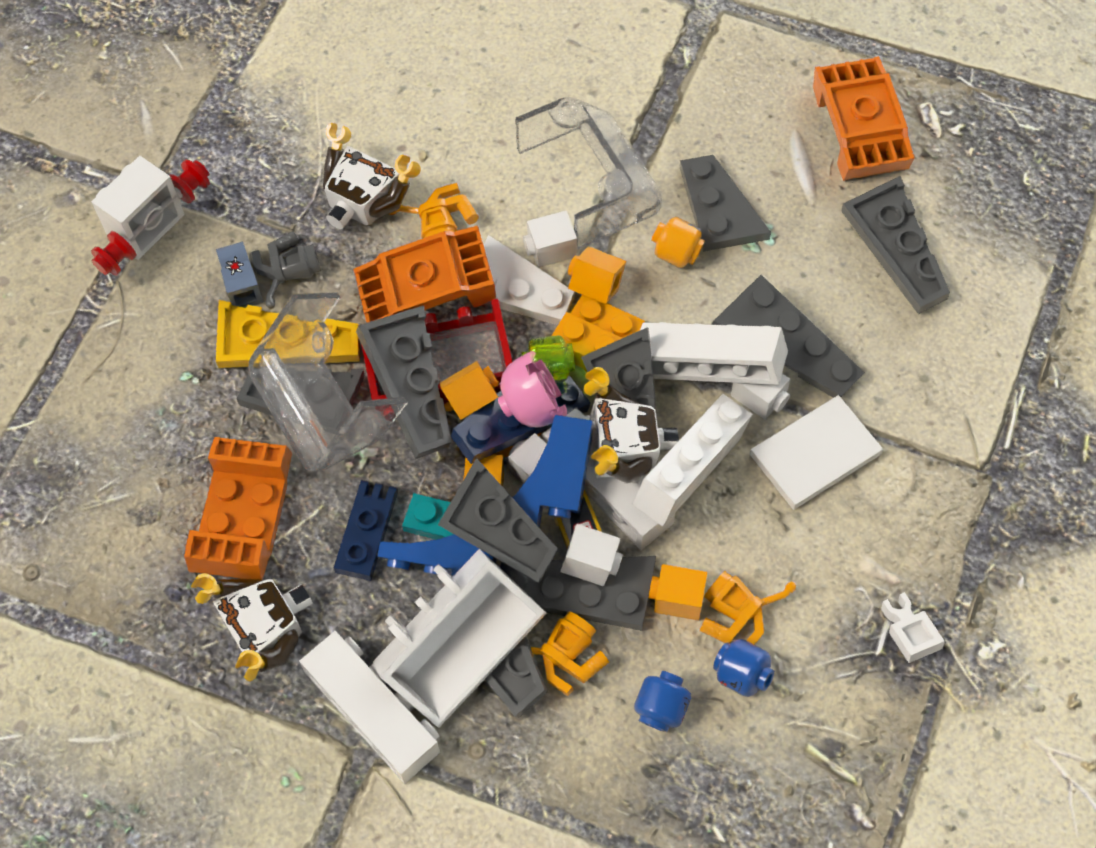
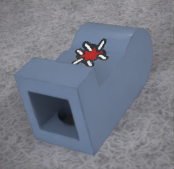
[216,241,263,308]

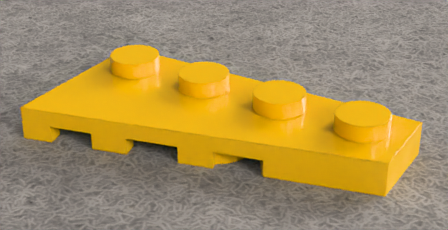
[216,300,360,368]

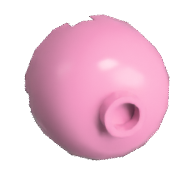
[498,351,567,427]

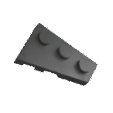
[680,155,771,252]
[581,327,658,427]
[438,458,559,583]
[485,636,548,718]

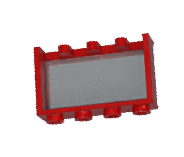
[358,298,512,417]

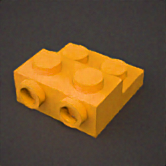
[549,295,645,373]

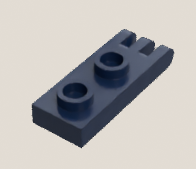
[333,480,398,581]

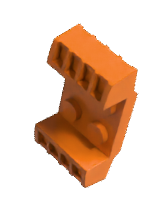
[813,56,915,181]
[353,225,496,323]
[184,437,292,580]

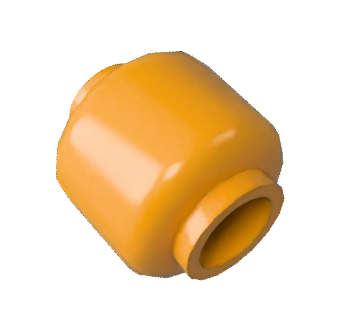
[651,217,705,268]

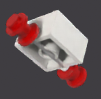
[91,156,210,276]

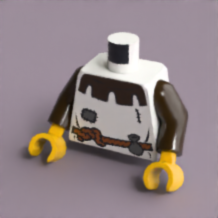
[323,123,421,229]
[584,367,679,484]
[191,573,313,682]

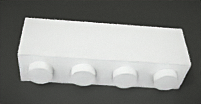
[640,322,788,385]
[632,394,753,526]
[543,408,675,550]
[299,631,440,784]

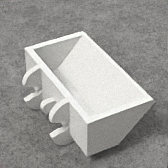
[373,549,547,728]

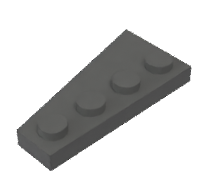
[841,176,950,314]
[711,275,865,398]
[356,305,452,459]
[500,556,656,631]

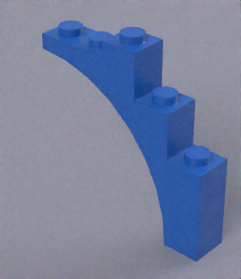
[377,415,594,576]

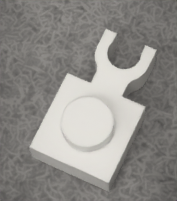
[881,592,945,663]

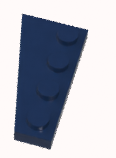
[451,352,591,464]

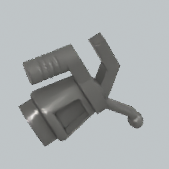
[251,231,321,309]

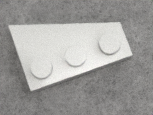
[465,235,574,325]

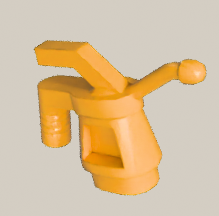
[389,183,479,239]
[699,571,796,645]
[531,611,610,696]

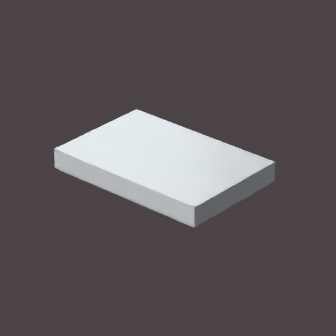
[750,395,883,510]

